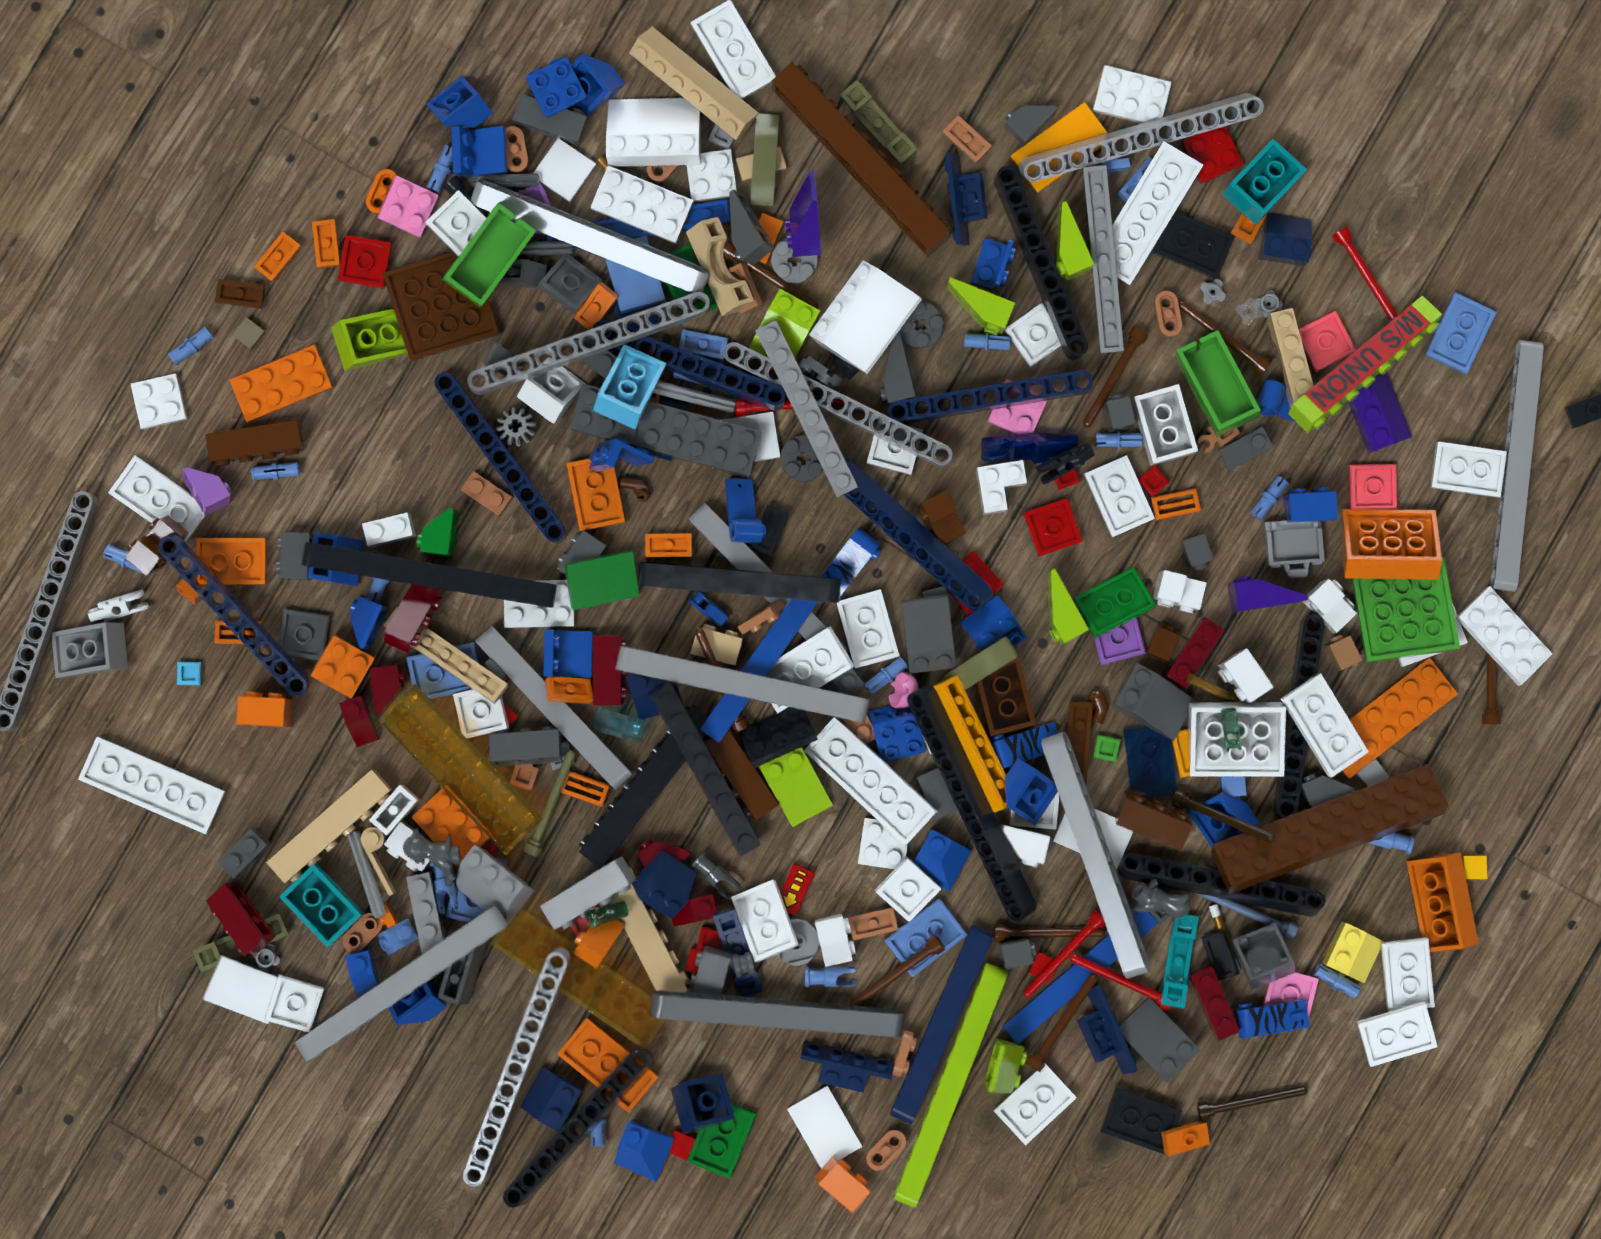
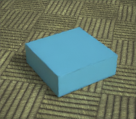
[177,662,202,685]

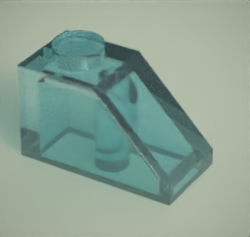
[592,707,647,743]

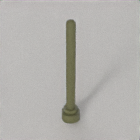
[522,750,575,857]

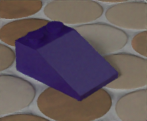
[785,171,821,257]
[1228,576,1308,613]

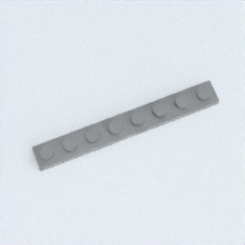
[1083,165,1124,353]
[755,320,858,498]

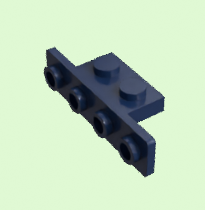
[944,153,988,246]
[1077,985,1138,1074]
[800,1042,894,1093]

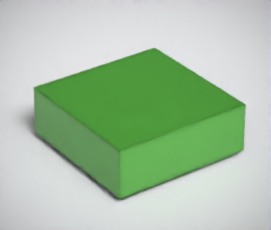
[1093,735,1121,762]

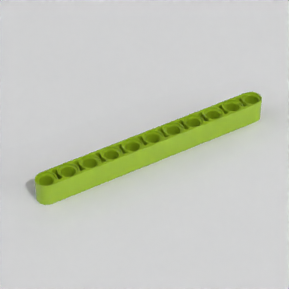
[893,963,1008,1208]

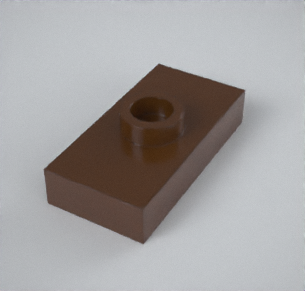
[215,279,265,309]

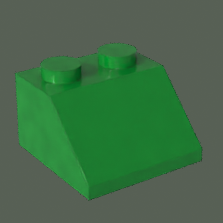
[417,508,459,558]

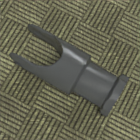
[691,851,741,900]

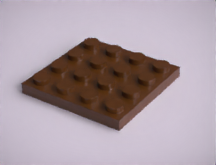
[382,252,499,362]

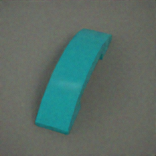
[1161,915,1199,1009]

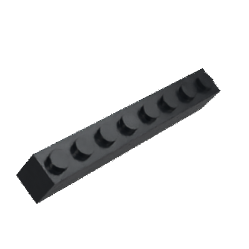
[647,681,761,856]
[579,705,709,869]

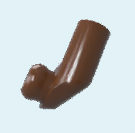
[620,476,651,502]
[1088,689,1109,724]

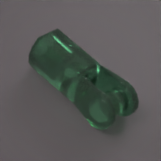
[1221,708,1241,752]
[583,901,628,928]

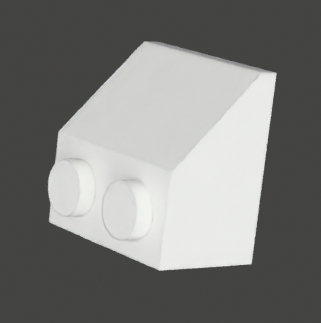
[517,357,586,424]
[1001,824,1050,867]

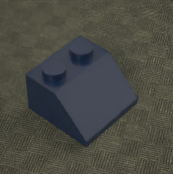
[1259,213,1312,267]
[626,673,684,720]
[632,850,696,919]
[520,1066,583,1132]
[671,1073,735,1134]

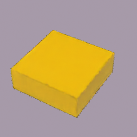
[1462,856,1487,879]

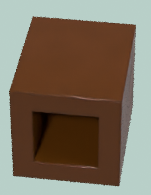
[1146,625,1180,662]

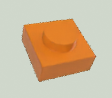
[176,579,201,605]
[378,902,399,928]

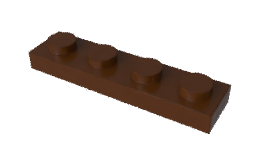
[1066,701,1093,786]

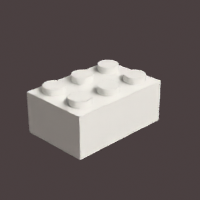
[1131,384,1198,466]

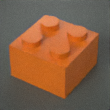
[310,634,375,699]
[236,692,293,727]

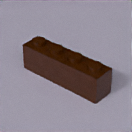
[205,420,305,467]
[704,730,779,820]

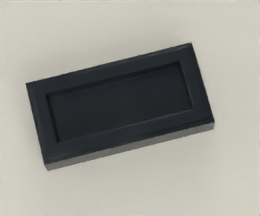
[1201,930,1240,981]

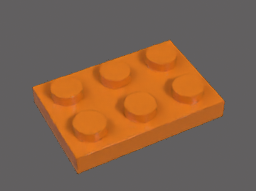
[566,459,626,532]
[196,538,267,585]
[412,785,493,868]

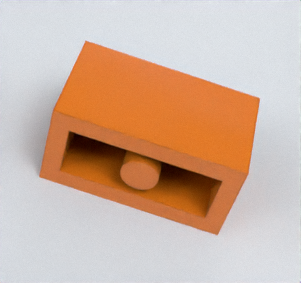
[573,910,625,969]
[814,1156,871,1213]

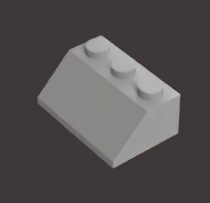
[455,845,535,925]

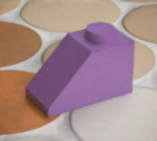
[182,467,232,516]

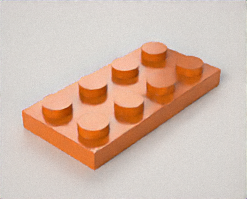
[229,345,333,423]
[557,1017,659,1113]

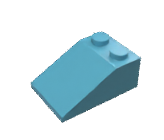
[593,344,666,429]

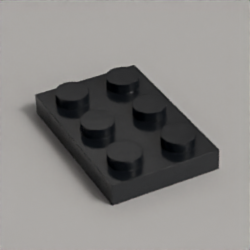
[1153,211,1235,279]
[738,707,818,768]
[1100,1087,1182,1155]

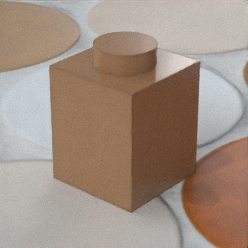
[1326,634,1362,671]

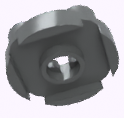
[899,302,943,348]
[799,353,843,390]
[780,435,823,482]

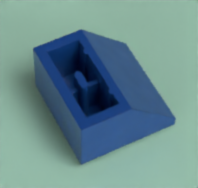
[1282,488,1338,523]
[307,532,365,586]
[960,595,1027,652]

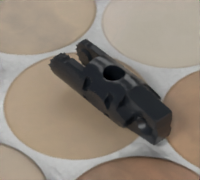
[1036,443,1095,485]

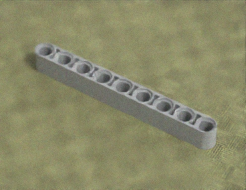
[688,503,848,651]
[475,625,633,790]

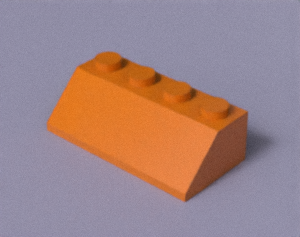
[1406,852,1479,952]

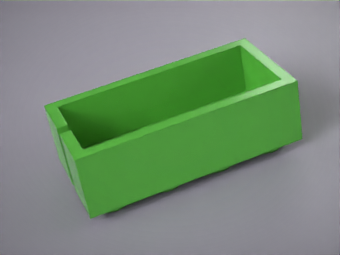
[442,203,536,307]
[1175,330,1261,437]

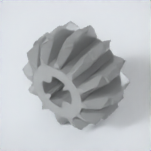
[496,407,536,447]

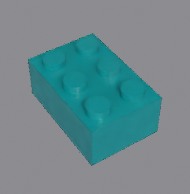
[1222,139,1307,225]
[279,863,365,948]

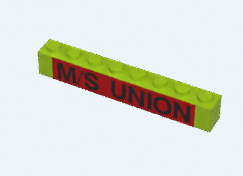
[1288,295,1442,433]

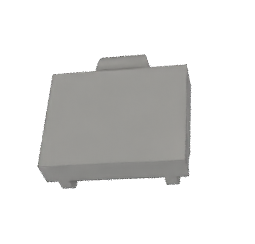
[1264,520,1325,578]

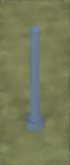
[1194,893,1299,941]

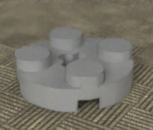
[771,239,817,284]
[777,919,819,966]

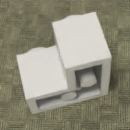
[976,460,1027,515]
[1152,570,1206,614]
[1303,579,1357,633]
[1218,648,1273,703]
[815,914,856,967]

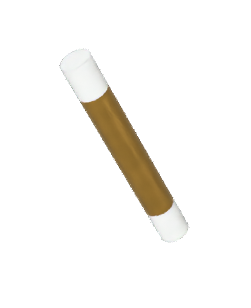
[1209,904,1241,970]

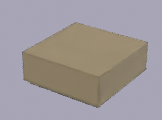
[232,317,265,350]

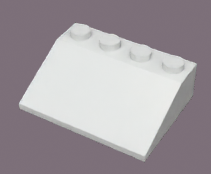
[606,98,701,167]
[809,260,922,374]
[1188,702,1286,776]

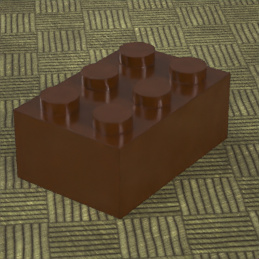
[976,657,1036,736]
[1114,790,1192,851]

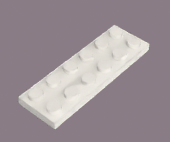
[1112,141,1203,285]
[804,717,938,846]
[78,737,226,834]

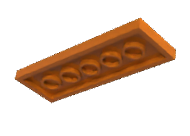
[1341,657,1458,779]

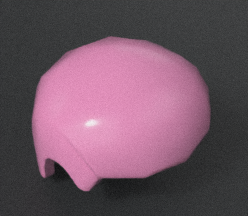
[888,672,919,708]

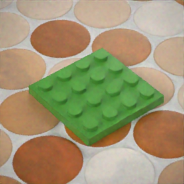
[1352,558,1460,663]

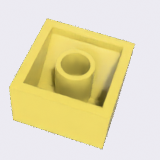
[1322,921,1384,983]

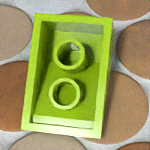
[1056,201,1095,282]
[946,277,1015,336]
[749,289,820,359]
[331,309,408,371]
[1047,569,1089,645]
[759,747,833,827]
[984,1038,1027,1093]

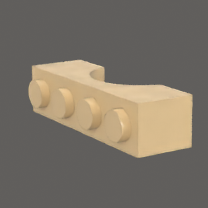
[686,217,754,316]
[1267,308,1313,407]

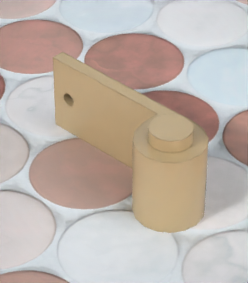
[361,827,397,896]

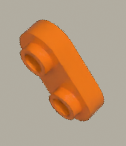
[366,169,396,215]

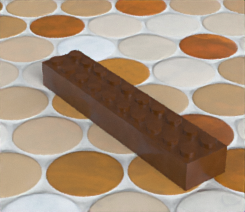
[772,62,950,257]
[1211,764,1448,894]

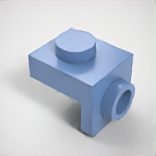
[1099,156,1130,176]
[378,918,419,955]

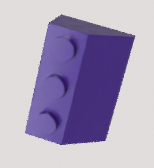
[1347,373,1412,454]

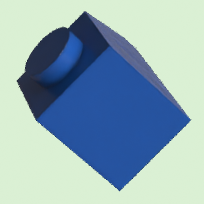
[345,949,380,999]

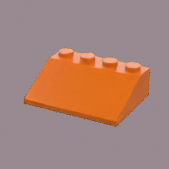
[1342,509,1442,580]

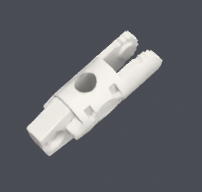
[88,589,150,622]

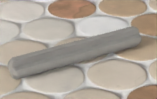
[653,381,736,413]
[348,831,386,918]

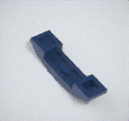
[713,908,763,997]

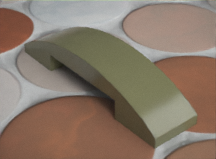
[839,80,918,165]
[750,114,779,207]
[937,636,1019,690]
[193,913,289,972]

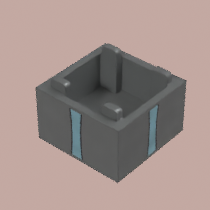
[1232,923,1295,990]

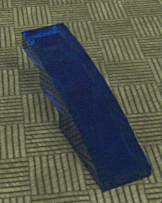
[981,433,1078,464]

